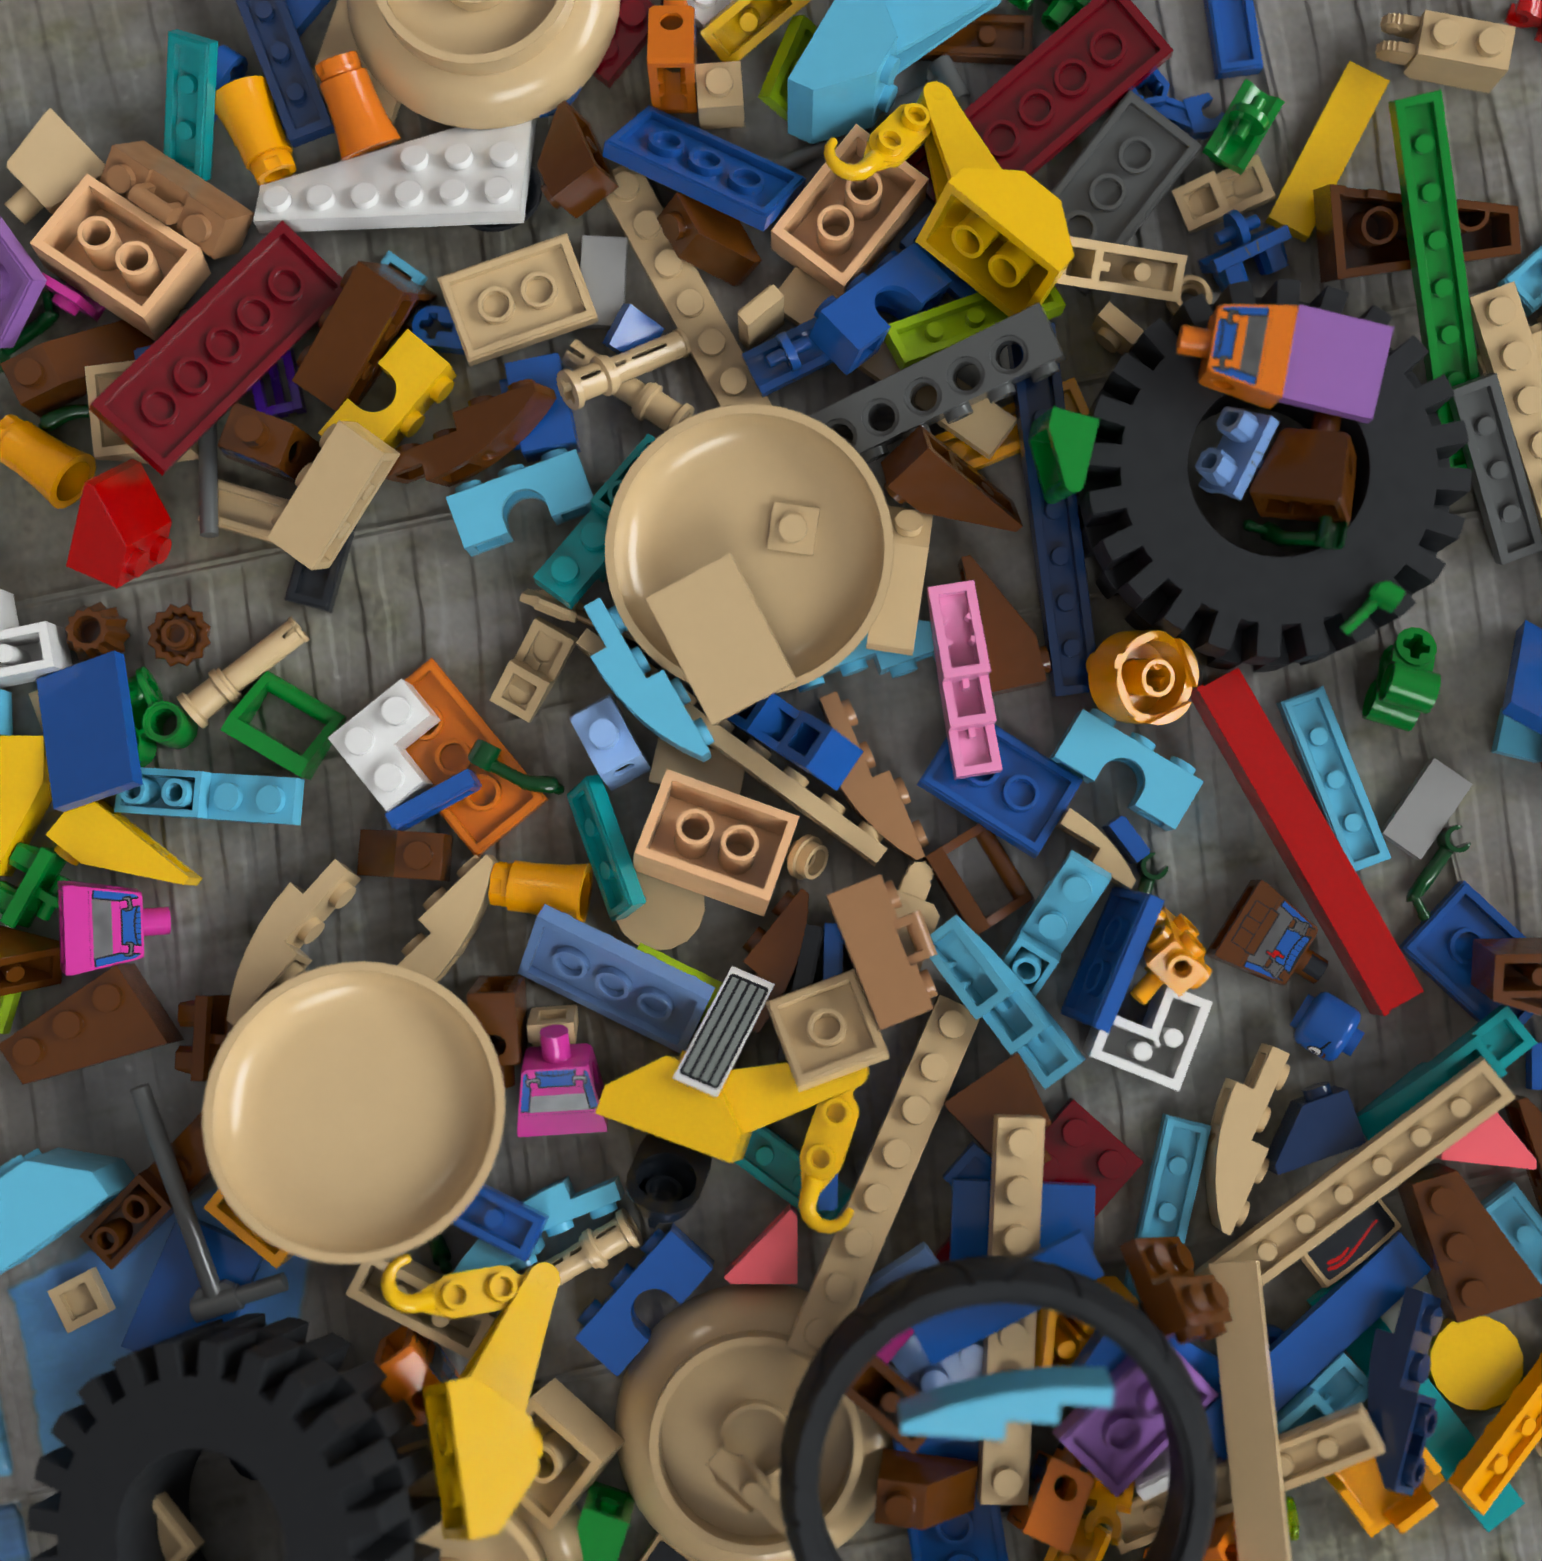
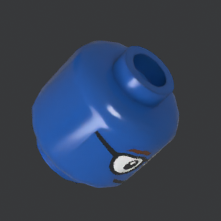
[1289,991,1365,1062]

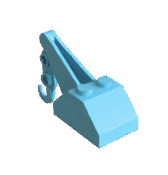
[787,0,1001,144]
[0,1147,135,1274]

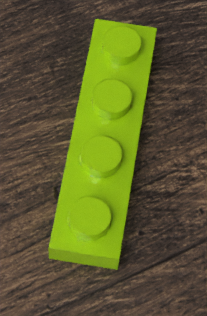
[884,286,1066,371]

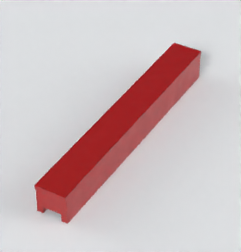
[1190,667,1424,1016]

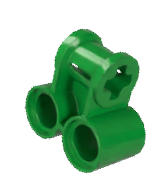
[1362,627,1441,732]
[128,666,198,767]

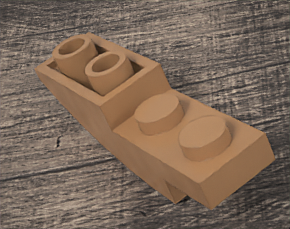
[819,691,929,861]

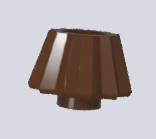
[64,602,131,661]
[147,603,211,667]

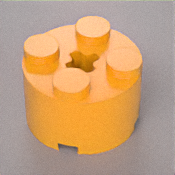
[1086,630,1199,725]

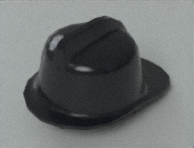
[625,1133,712,1229]

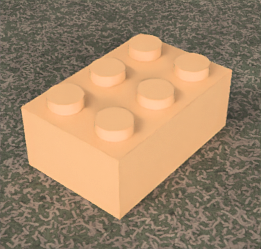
[771,124,929,297]
[30,174,211,341]
[633,769,800,917]

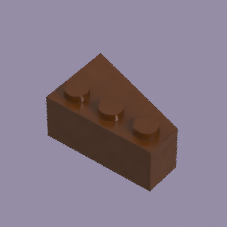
[0,964,184,1084]

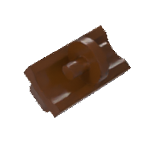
[175,994,234,1082]

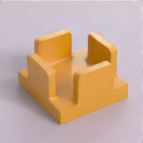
[1324,1409,1446,1538]

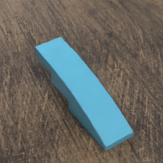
[930,915,1086,1089]
[897,1366,1114,1441]

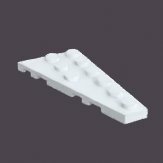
[253,118,537,233]

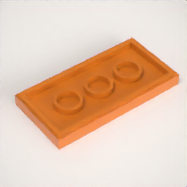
[405,658,549,857]

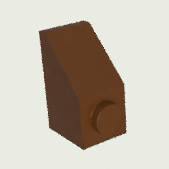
[537,100,619,219]
[657,192,762,286]
[357,829,453,882]
[0,925,62,996]
[844,1355,928,1455]
[874,1448,979,1530]

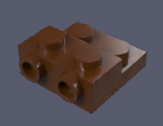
[1119,1236,1233,1345]

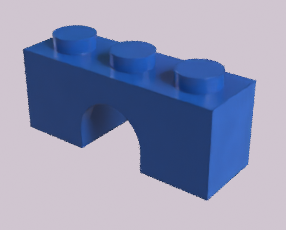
[809,242,952,376]
[727,694,864,791]
[575,1223,714,1377]

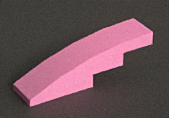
[927,580,1003,780]

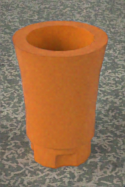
[315,51,401,160]

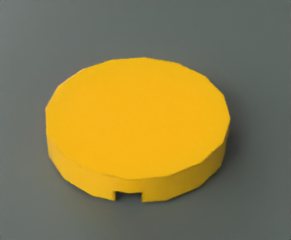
[1428,1315,1523,1410]

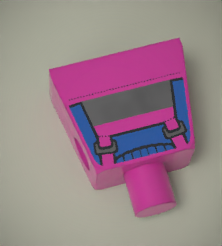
[57,880,171,976]
[517,1024,609,1137]

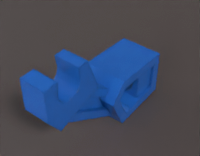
[1121,69,1224,139]

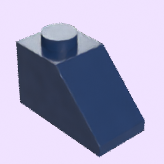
[1266,1081,1366,1175]

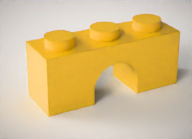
[318,329,457,449]

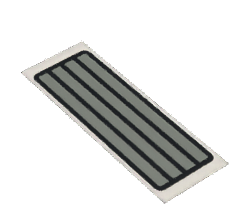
[673,966,775,1097]

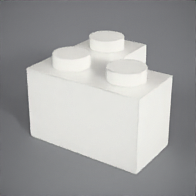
[0,589,73,689]
[328,678,441,812]
[1082,984,1213,1091]

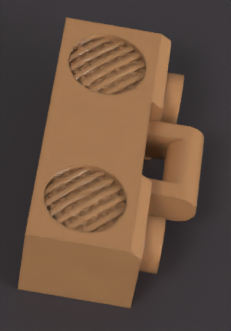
[99,140,255,259]
[826,874,937,1030]

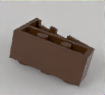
[292,261,437,411]
[1471,937,1542,1016]
[1397,1163,1542,1324]

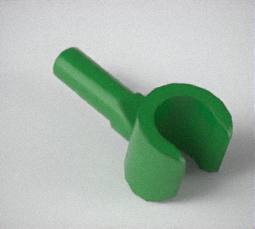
[1339,581,1405,636]

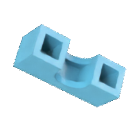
[446,448,594,557]
[1049,708,1204,831]

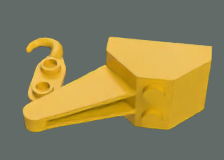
[823,81,1074,317]
[595,1050,869,1234]
[381,1254,560,1540]

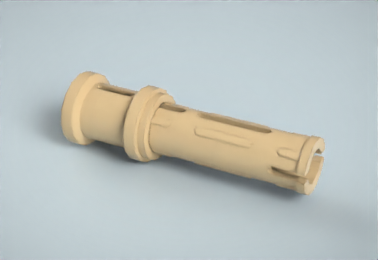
[556,328,691,410]
[562,339,694,432]
[177,617,310,729]
[544,1208,643,1286]

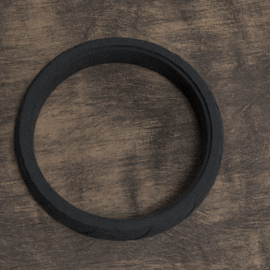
[779,1255,1217,1561]

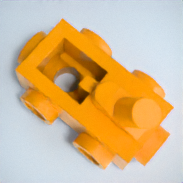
[1130,906,1212,1005]

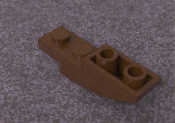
[385,379,557,487]
[742,888,809,1034]
[79,1110,212,1270]

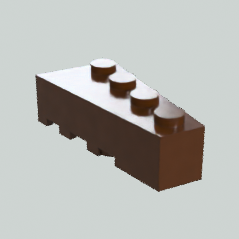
[1313,184,1521,283]

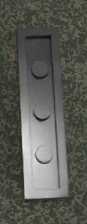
[1448,373,1542,565]

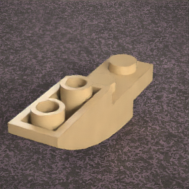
[397,854,499,983]
[227,859,361,1026]
[1205,1043,1290,1236]

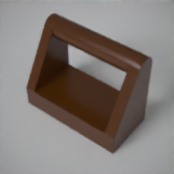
[923,824,1034,935]

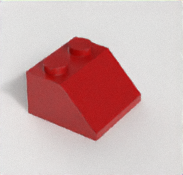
[66,459,172,589]

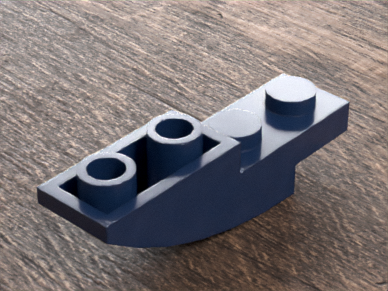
[1368,1286,1443,1496]

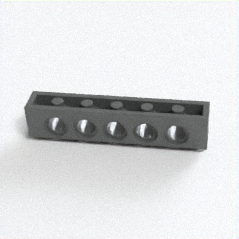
[809,303,1066,464]

